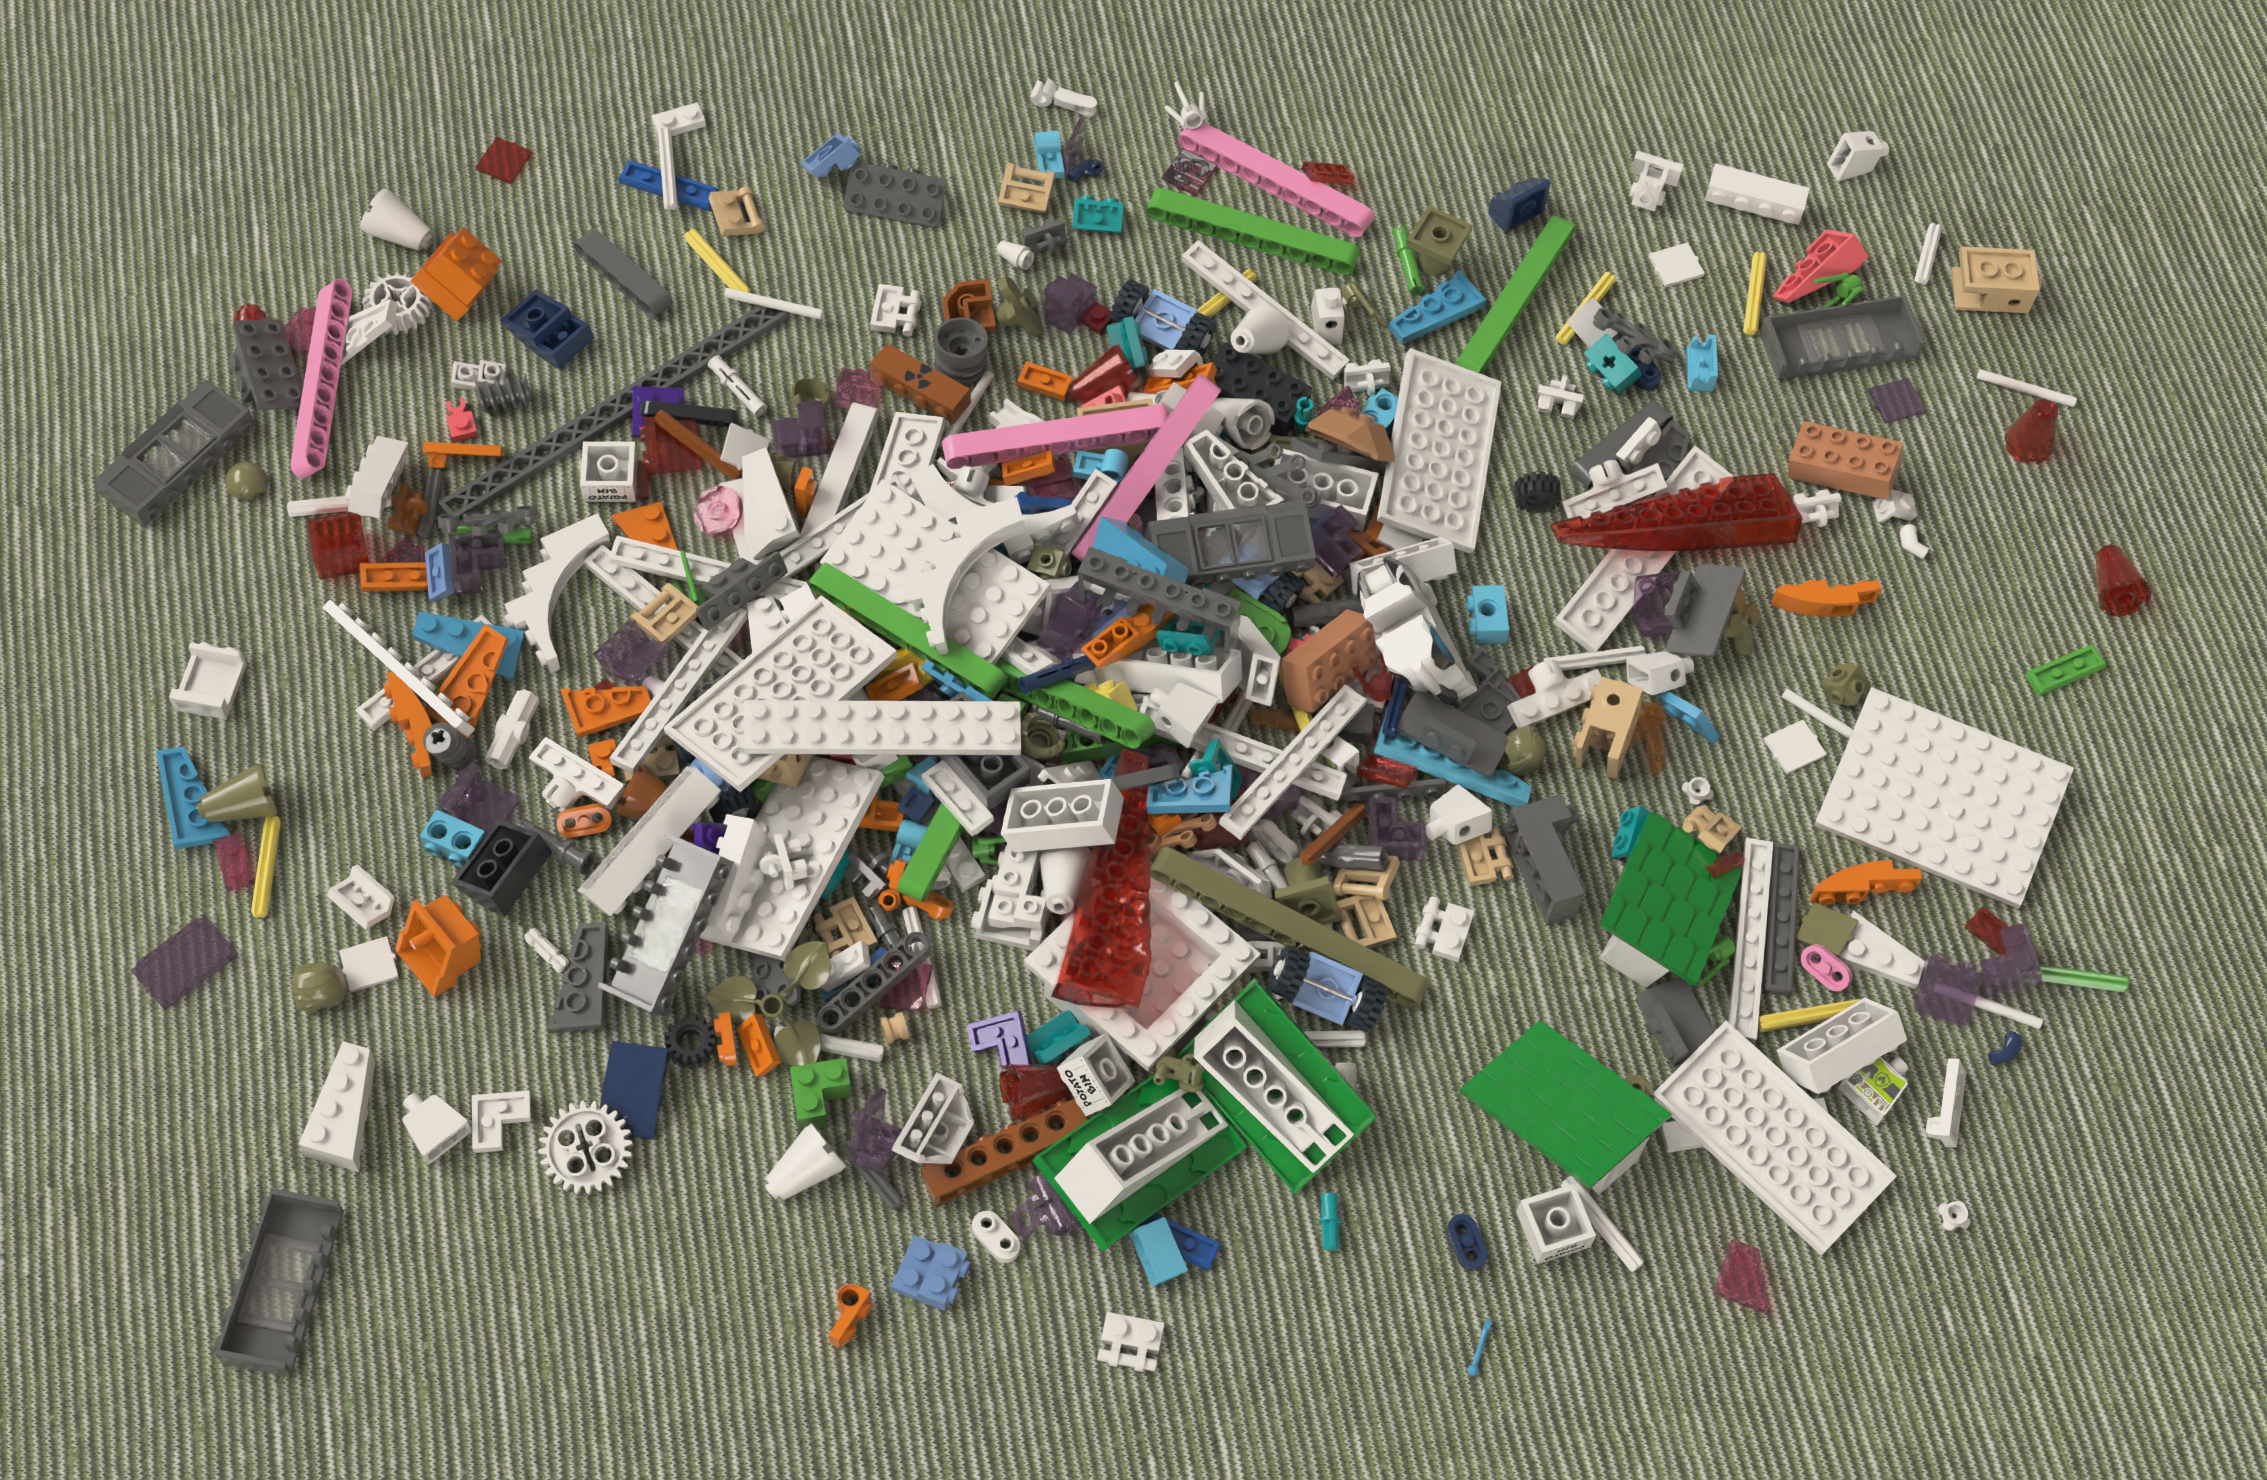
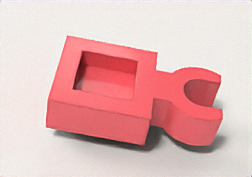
[446,397,478,443]

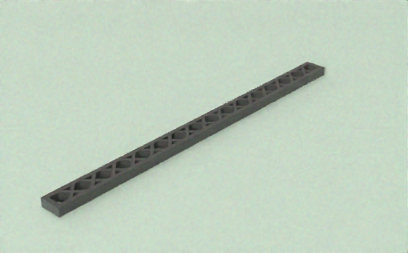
[438,296,790,520]

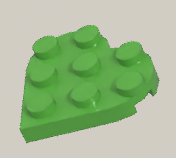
[1228,587,1292,657]

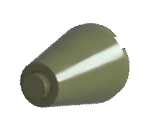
[196,763,278,823]

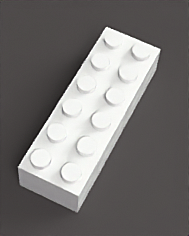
[1072,631,1243,704]
[577,766,721,916]

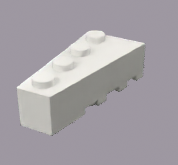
[1184,429,1284,534]
[747,595,786,653]

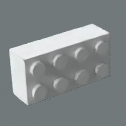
[1274,449,1379,531]
[1001,779,1124,852]
[1777,998,1907,1094]

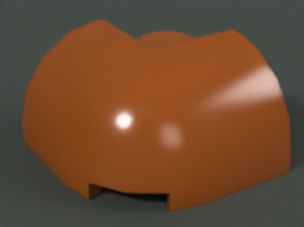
[943,279,996,332]

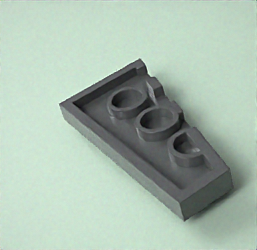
[546,922,609,1033]

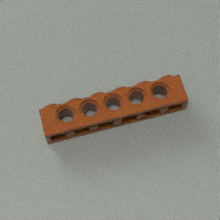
[921,1098,1087,1207]

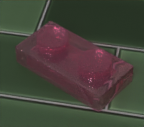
[213,833,255,892]

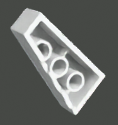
[701,815,776,942]
[298,1042,375,1172]

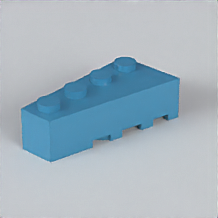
[1093,516,1189,584]

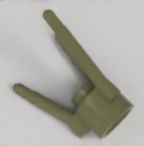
[1341,282,1387,332]

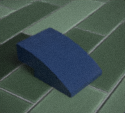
[500,290,594,369]
[597,1041,670,1140]

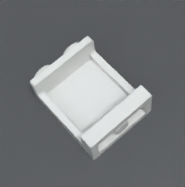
[169,643,247,720]
[971,879,1050,951]

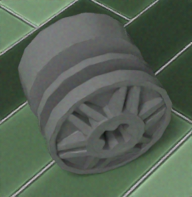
[934,317,988,385]

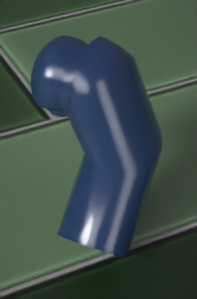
[1067,159,1104,183]
[1988,1031,2023,1066]

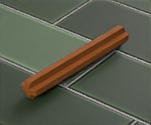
[654,410,742,481]
[1299,803,1368,866]

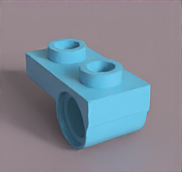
[1034,130,1064,179]
[1073,449,1129,485]
[888,819,928,867]

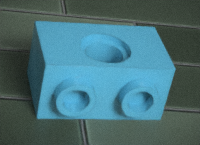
[1466,585,1509,644]

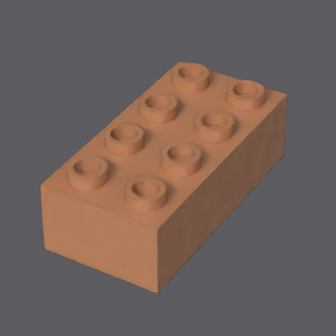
[1789,421,1904,500]
[1281,609,1378,713]

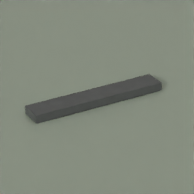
[1763,842,1800,997]

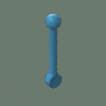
[820,978,876,1001]
[1467,1318,1492,1376]

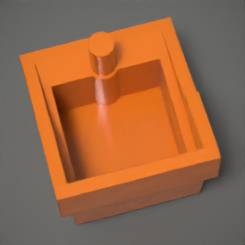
[410,227,502,321]
[395,895,482,998]

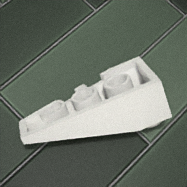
[742,447,802,559]

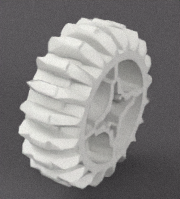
[362,271,432,335]

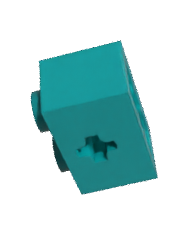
[1584,333,1643,394]

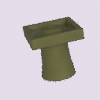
[1406,205,1473,276]
[1274,857,1343,925]

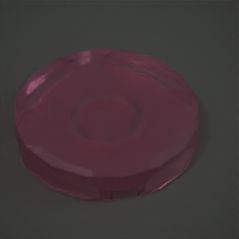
[693,486,743,536]

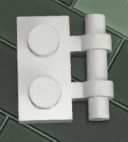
[870,284,921,336]
[1414,897,1474,962]
[1097,1312,1164,1372]

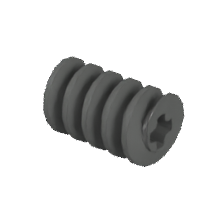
[475,374,531,414]
[423,722,476,771]

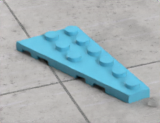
[1374,698,1532,807]

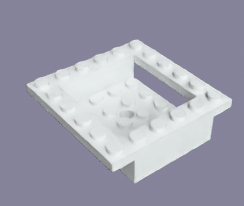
[1024,851,1261,1071]

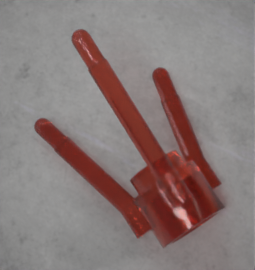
[1352,636,1392,701]

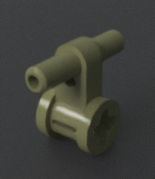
[1153,1048,1206,1092]

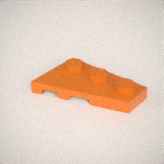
[611,501,677,577]
[560,686,651,738]

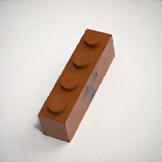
[869,344,971,424]

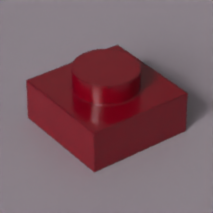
[1080,301,1114,335]

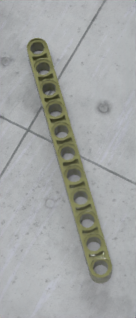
[1149,847,1429,1009]

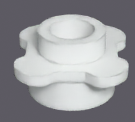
[1682,777,1714,806]
[1938,1201,1970,1231]

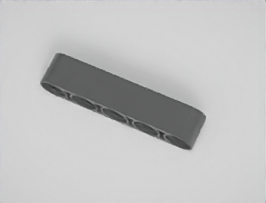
[573,228,673,319]
[1570,400,1673,489]
[818,932,931,1036]

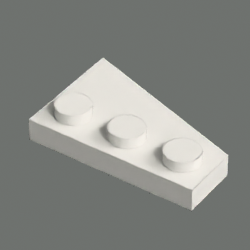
[341,299,398,365]
[1839,911,1925,989]

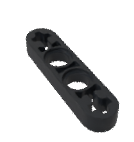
[640,401,740,427]

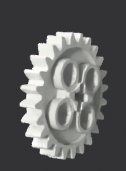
[538,1101,634,1195]

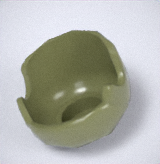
[791,378,830,415]
[225,462,269,500]

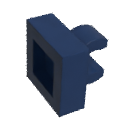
[897,786,936,825]

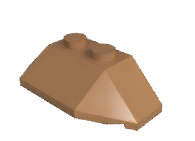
[1305,406,1395,462]

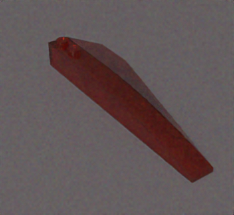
[1550,473,1803,551]
[1051,748,1152,1010]

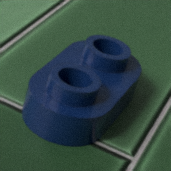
[1626,347,1662,391]
[1447,1214,1488,1271]

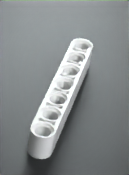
[800,402,879,537]

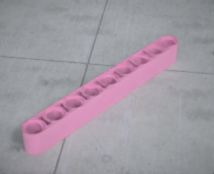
[1178,122,1375,237]
[291,278,352,479]
[1071,374,1221,562]
[942,405,1169,469]

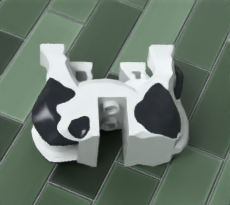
[1357,556,1477,705]

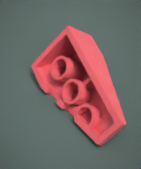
[1773,230,1869,303]

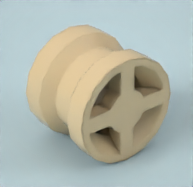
[880,1012,909,1045]

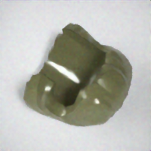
[1020,712,1065,761]
[1498,726,1546,776]
[291,963,347,1015]

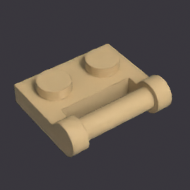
[998,163,1056,214]
[708,187,765,236]
[629,583,698,647]
[1333,856,1400,900]
[1337,895,1397,949]

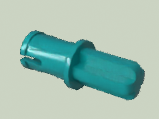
[1294,397,1314,434]
[1319,1193,1342,1252]

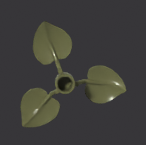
[706,941,831,1066]

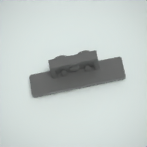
[696,551,788,630]
[1337,764,1446,806]

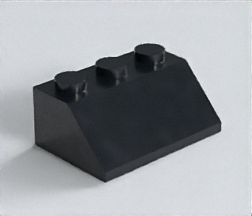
[451,819,552,916]

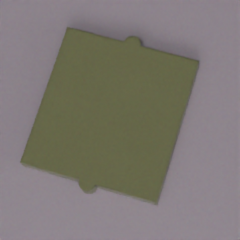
[1795,902,1859,958]

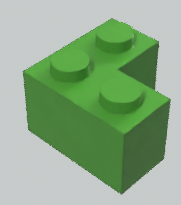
[790,1058,852,1132]

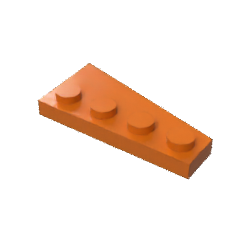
[425,624,509,739]

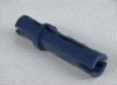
[1018,655,1096,694]

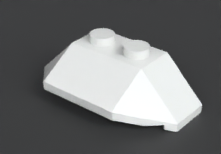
[1186,848,1272,899]
[892,1072,974,1164]

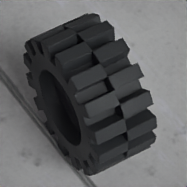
[1514,471,1562,513]
[664,1014,717,1069]

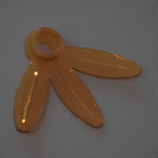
[1608,702,1666,776]

